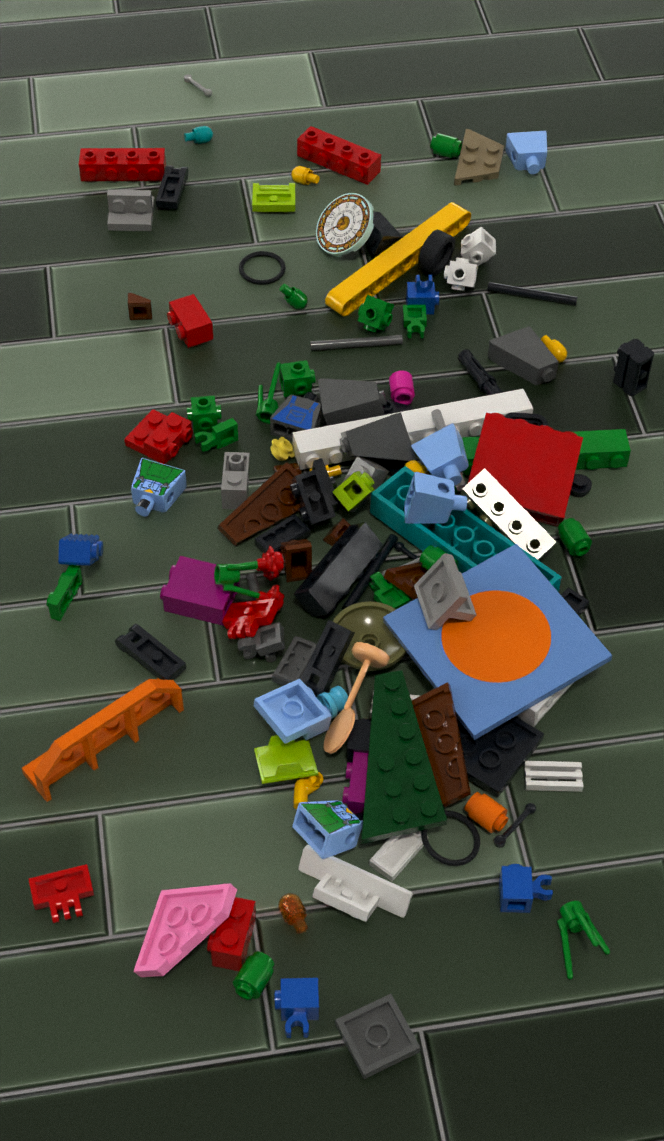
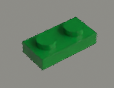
[46,565,83,621]

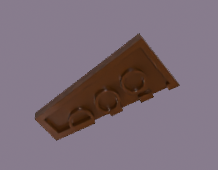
[217,462,301,546]
[412,682,471,807]

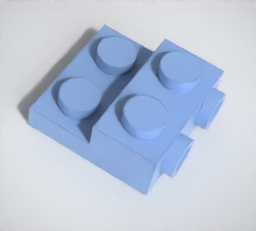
[253,679,332,744]

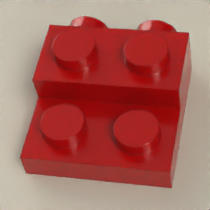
[124,409,193,464]

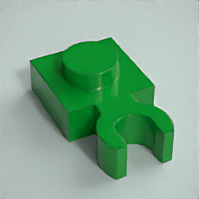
[402,305,427,338]

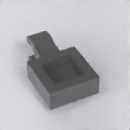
[238,622,285,659]

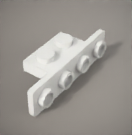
[298,845,413,922]

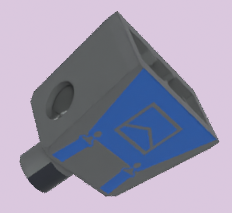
[270,392,322,441]

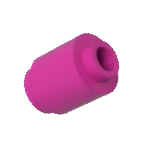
[389,371,415,405]

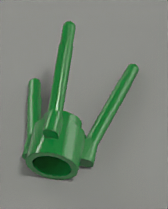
[255,362,281,424]
[557,901,610,979]

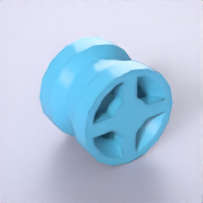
[317,685,348,719]

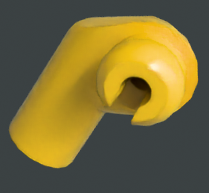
[293,772,324,809]

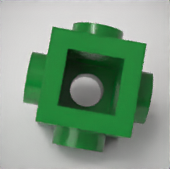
[358,295,394,333]
[279,360,316,397]
[187,395,222,435]

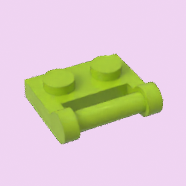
[252,183,295,212]

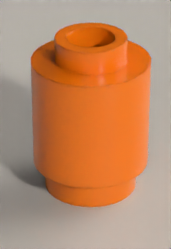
[464,792,509,833]

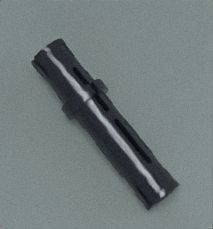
[458,349,503,395]

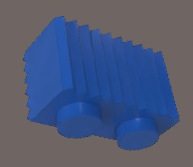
[58,533,103,566]

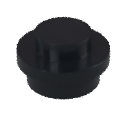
[570,474,592,497]

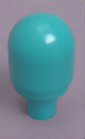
[184,126,213,144]

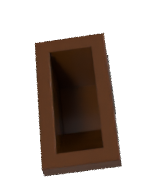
[281,539,312,582]

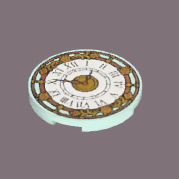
[316,193,374,257]

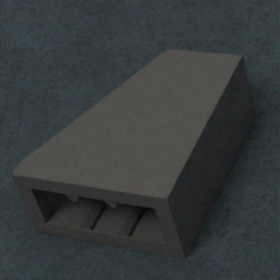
[488,326,559,385]
[318,378,387,426]
[340,412,417,462]

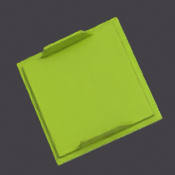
[254,735,318,784]

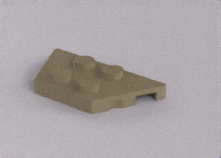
[454,129,504,186]

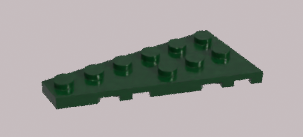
[361,670,447,844]

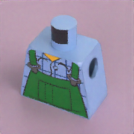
[131,458,187,517]
[292,800,364,859]

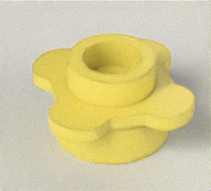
[270,437,295,461]

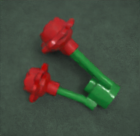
[214,546,285,611]

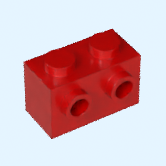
[167,294,213,348]
[207,897,256,971]

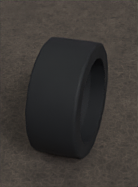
[418,229,455,275]

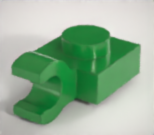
[194,418,238,452]
[369,571,411,610]

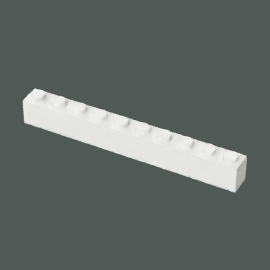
[292,389,533,470]

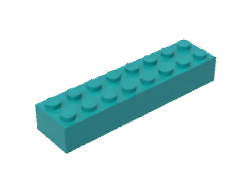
[370,466,561,592]

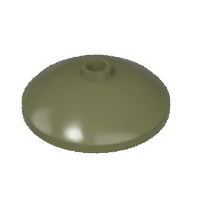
[333,601,406,671]

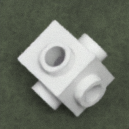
[461,227,496,266]
[444,257,478,291]

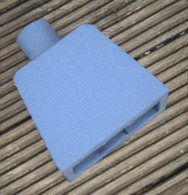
[505,131,547,174]
[411,423,469,486]
[404,472,467,524]

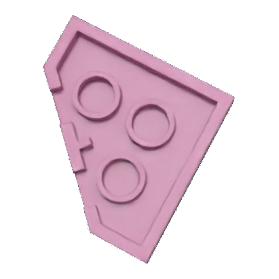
[133,883,237,977]

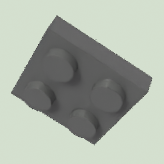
[335,994,421,1079]

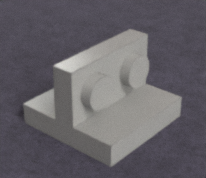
[107,190,155,231]
[414,553,477,630]

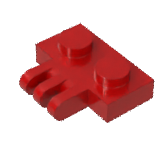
[222,598,279,639]
[29,864,94,923]

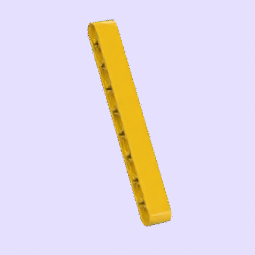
[325,202,471,317]

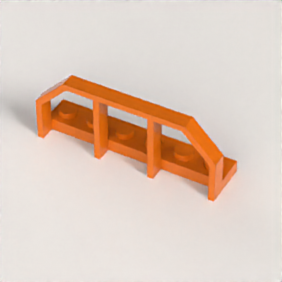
[22,678,184,802]

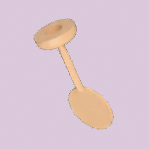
[323,642,390,754]

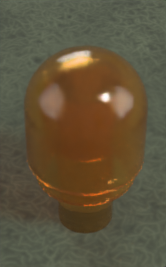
[278,893,308,933]

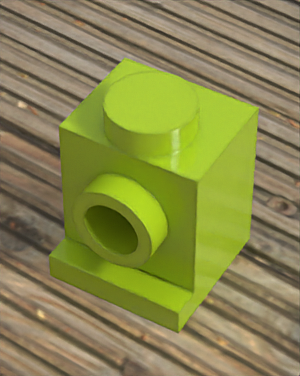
[333,471,375,511]

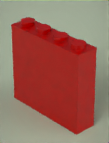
[467,412,583,527]

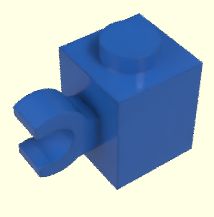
[406,275,439,314]
[499,864,553,913]
[275,978,319,1038]

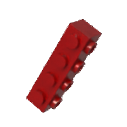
[297,126,381,185]
[79,148,166,181]

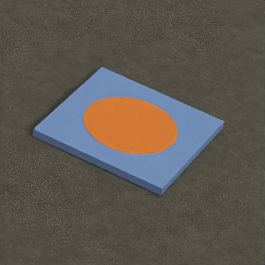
[383,543,612,740]

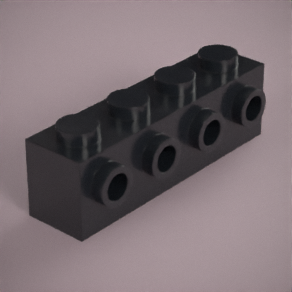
[294,522,383,617]

